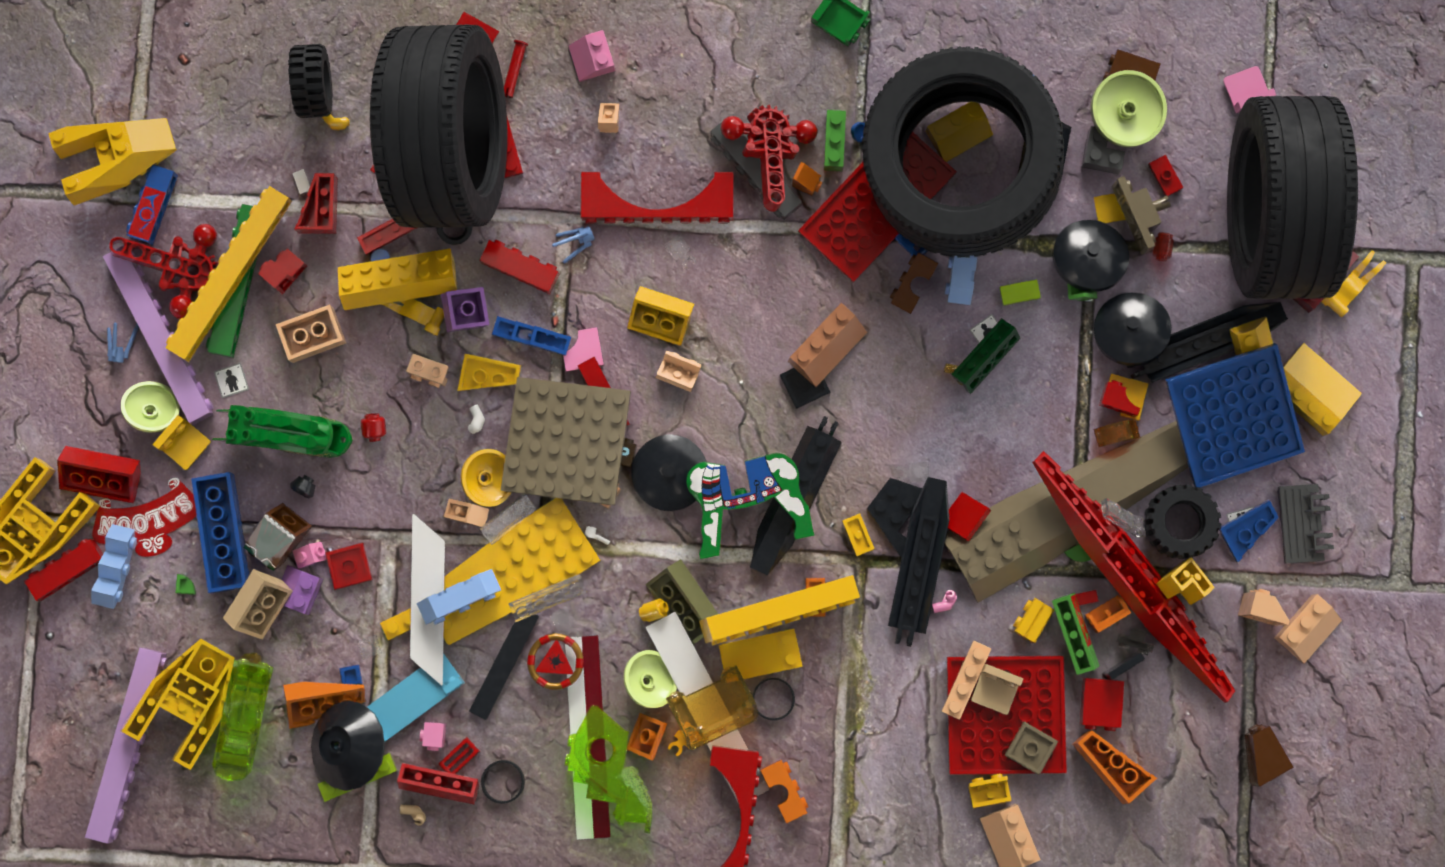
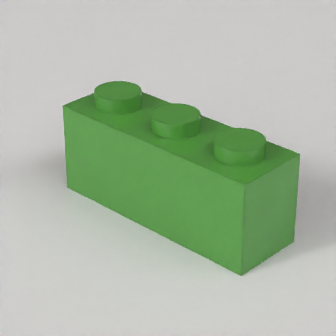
[824,110,846,172]

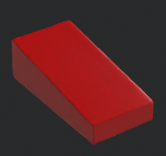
[1075,590,1099,605]

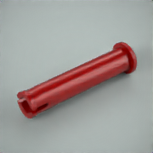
[504,40,528,98]

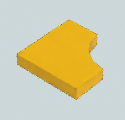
[1109,374,1149,421]

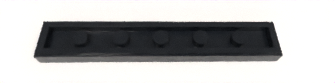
[469,608,539,720]

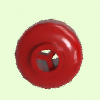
[360,413,387,442]

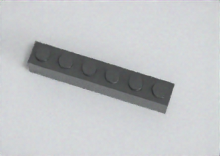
[710,122,802,220]

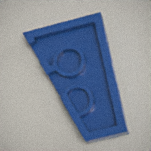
[1219,500,1279,562]

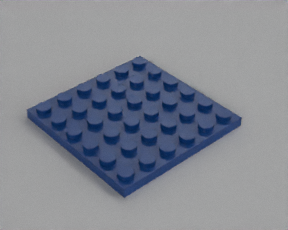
[1165,343,1305,488]

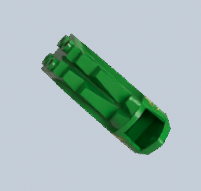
[212,405,353,458]

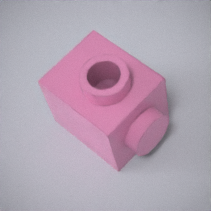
[420,722,446,751]

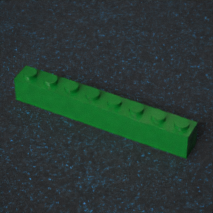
[206,204,257,359]

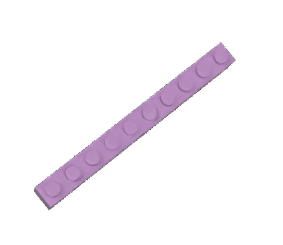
[103,246,214,425]
[85,648,167,844]

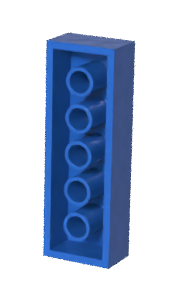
[191,472,249,594]

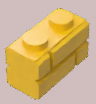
[1013,598,1055,643]

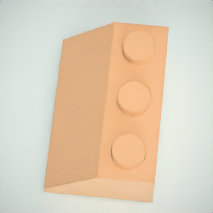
[1238,589,1290,626]
[1274,594,1342,664]
[980,804,1040,867]

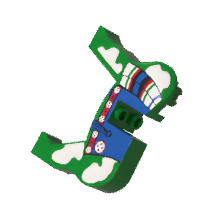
[686,453,814,559]

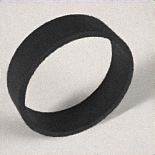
[752,678,795,721]
[481,760,525,804]

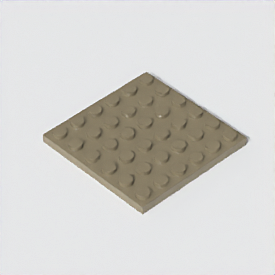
[501,377,631,506]

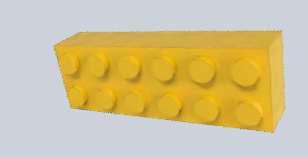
[338,248,457,310]

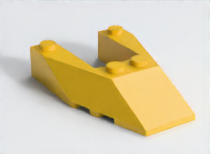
[48,118,177,206]
[0,457,101,584]
[120,638,235,770]

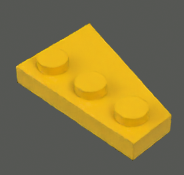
[457,354,522,391]

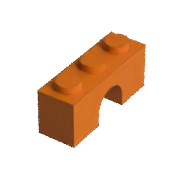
[760,760,809,824]

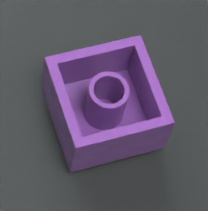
[441,287,489,332]

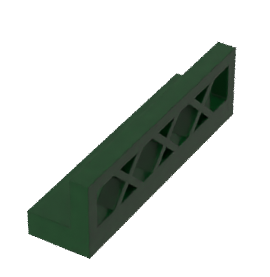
[951,318,1021,394]

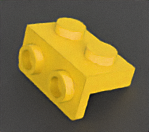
[968,774,1012,809]

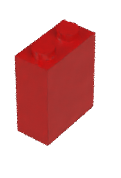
[1080,678,1124,731]

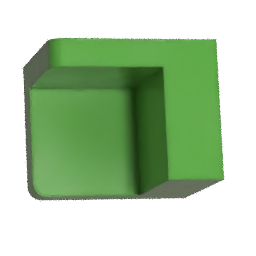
[1067,283,1097,301]

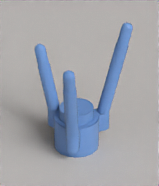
[552,226,595,264]
[107,322,139,363]

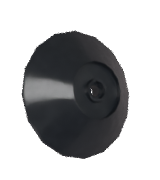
[311,701,385,791]

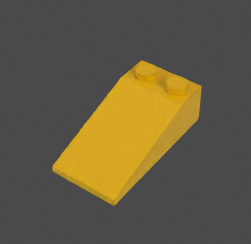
[719,629,803,683]

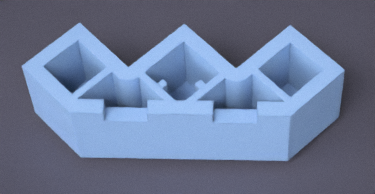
[945,255,977,305]
[91,524,137,609]
[416,569,501,625]

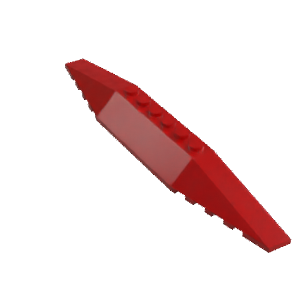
[1032,451,1235,703]

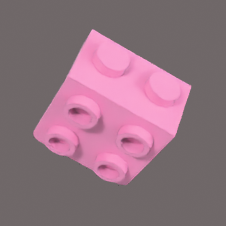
[1223,66,1276,114]

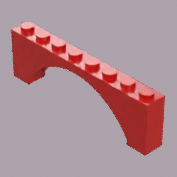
[581,172,733,224]
[710,745,762,867]

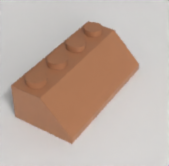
[788,303,867,387]

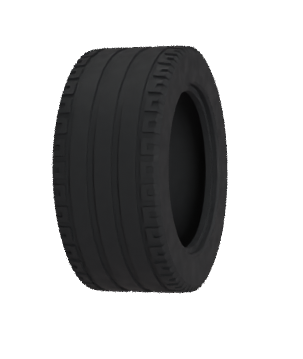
[370,24,507,228]
[862,46,1064,258]
[1227,96,1358,299]

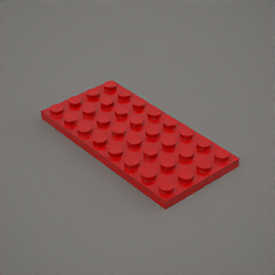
[798,132,957,283]

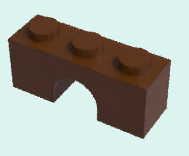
[889,252,939,314]

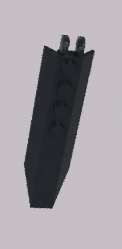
[1127,302,1288,383]
[750,416,842,576]
[888,477,949,647]

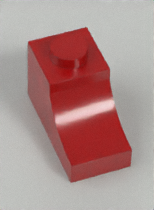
[1099,380,1141,417]

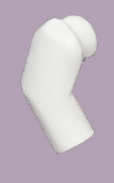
[468,404,485,434]

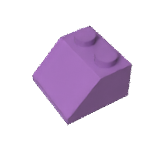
[282,565,323,615]

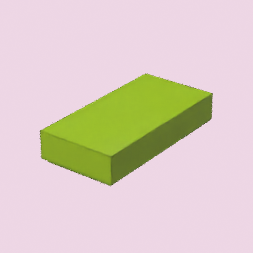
[999,279,1041,306]

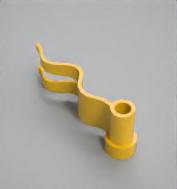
[1321,250,1386,318]
[381,299,444,336]

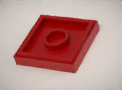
[948,492,991,542]
[325,543,373,590]

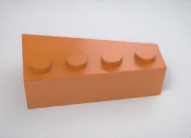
[1072,730,1157,804]

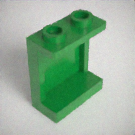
[811,0,871,47]

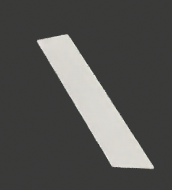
[410,514,445,685]

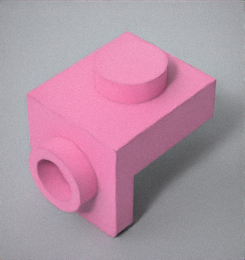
[293,542,327,569]

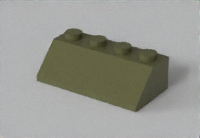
[645,559,718,645]

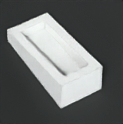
[293,169,310,196]

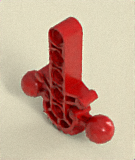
[720,104,818,212]
[109,224,218,319]

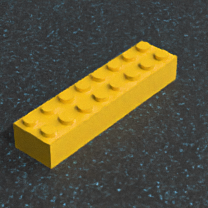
[699,575,860,646]

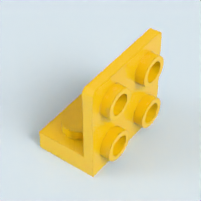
[152,415,211,470]

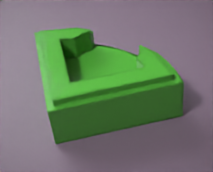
[1064,544,1091,562]
[175,574,196,595]

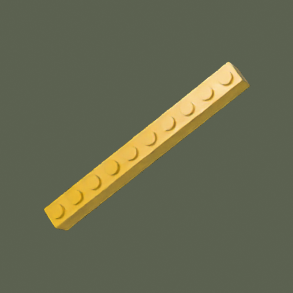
[165,186,292,362]

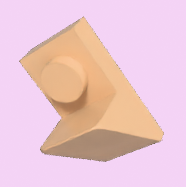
[598,103,619,133]

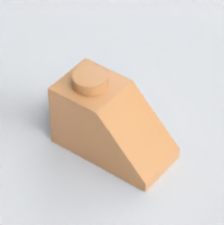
[444,499,489,527]

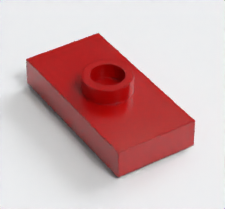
[1148,155,1184,197]

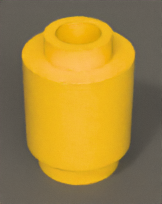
[639,599,669,622]

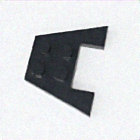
[867,478,922,559]

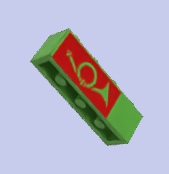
[1052,592,1100,675]

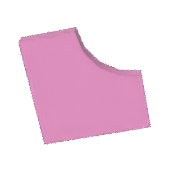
[563,327,604,372]

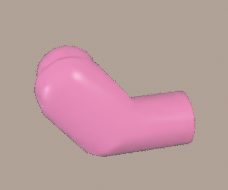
[932,590,957,613]

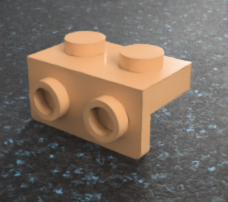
[656,351,701,392]
[406,354,449,388]

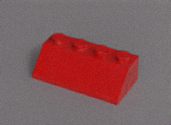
[57,446,141,504]

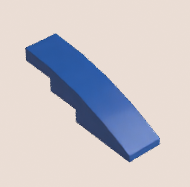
[492,316,571,356]

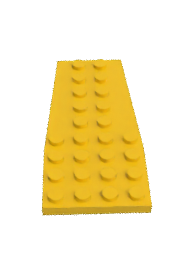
[443,498,601,645]

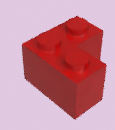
[258,248,307,295]

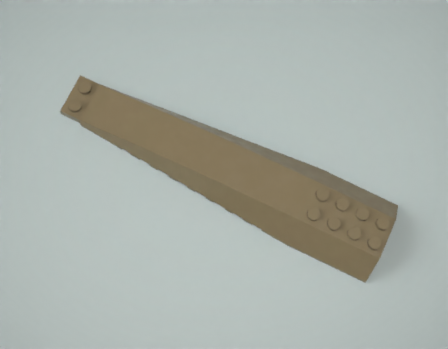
[944,421,1189,603]

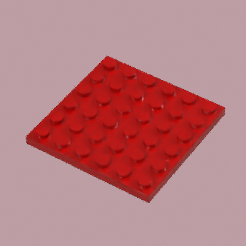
[947,656,1067,774]

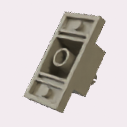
[1111,176,1171,255]

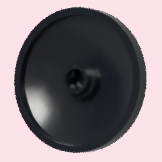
[1052,220,1130,292]
[1094,292,1172,366]
[631,434,706,511]

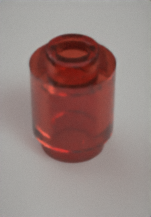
[1152,232,1174,262]

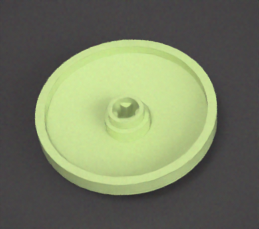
[1091,70,1167,147]

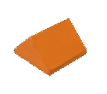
[626,713,668,761]

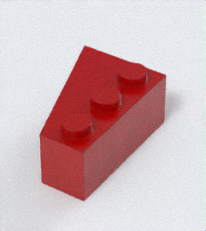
[294,173,338,234]

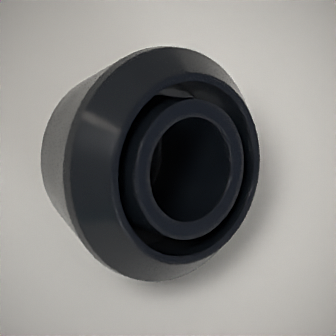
[290,474,316,499]

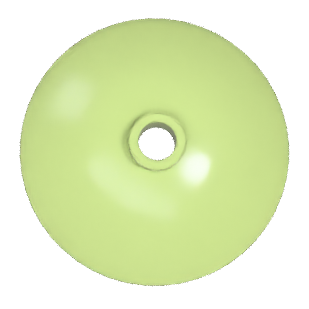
[121,381,180,433]
[624,650,677,709]

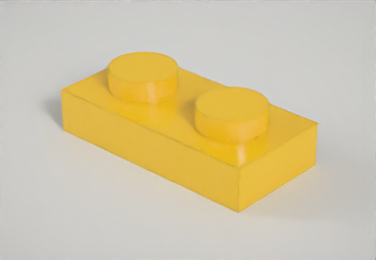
[842,513,875,556]
[380,608,411,640]

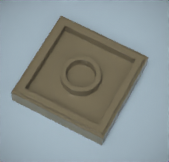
[1005,721,1058,775]

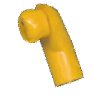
[322,114,350,130]

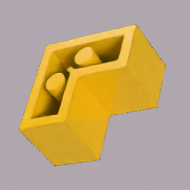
[1156,558,1215,605]

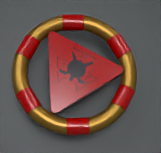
[527,633,584,690]

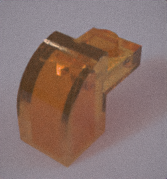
[1093,419,1140,448]

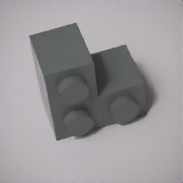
[1081,126,1125,175]

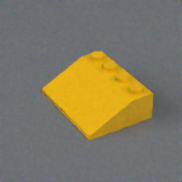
[1283,343,1362,436]

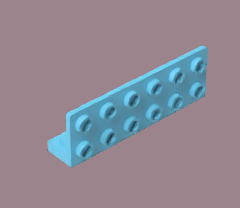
[367,653,465,742]

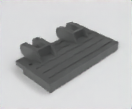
[1278,484,1334,564]

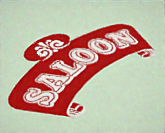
[92,478,197,557]

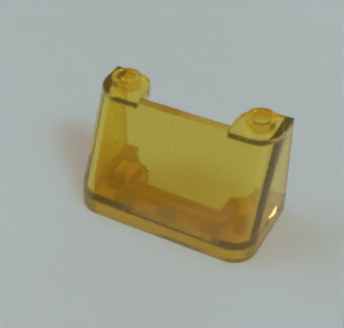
[666,666,758,750]

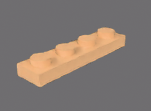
[941,640,991,720]

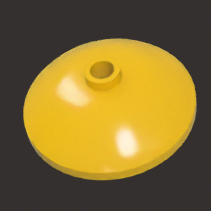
[461,449,512,507]

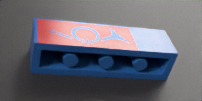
[126,165,178,246]

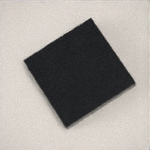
[780,368,831,409]
[1102,653,1145,680]

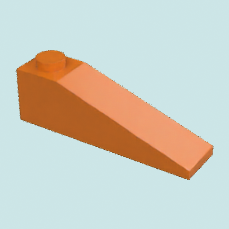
[283,682,366,729]

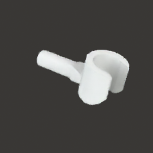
[585,526,610,545]

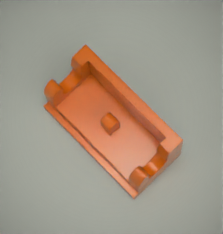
[1085,595,1132,633]

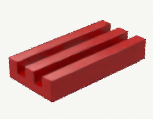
[438,737,480,774]

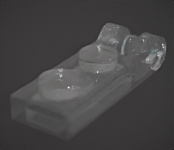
[1101,498,1146,538]

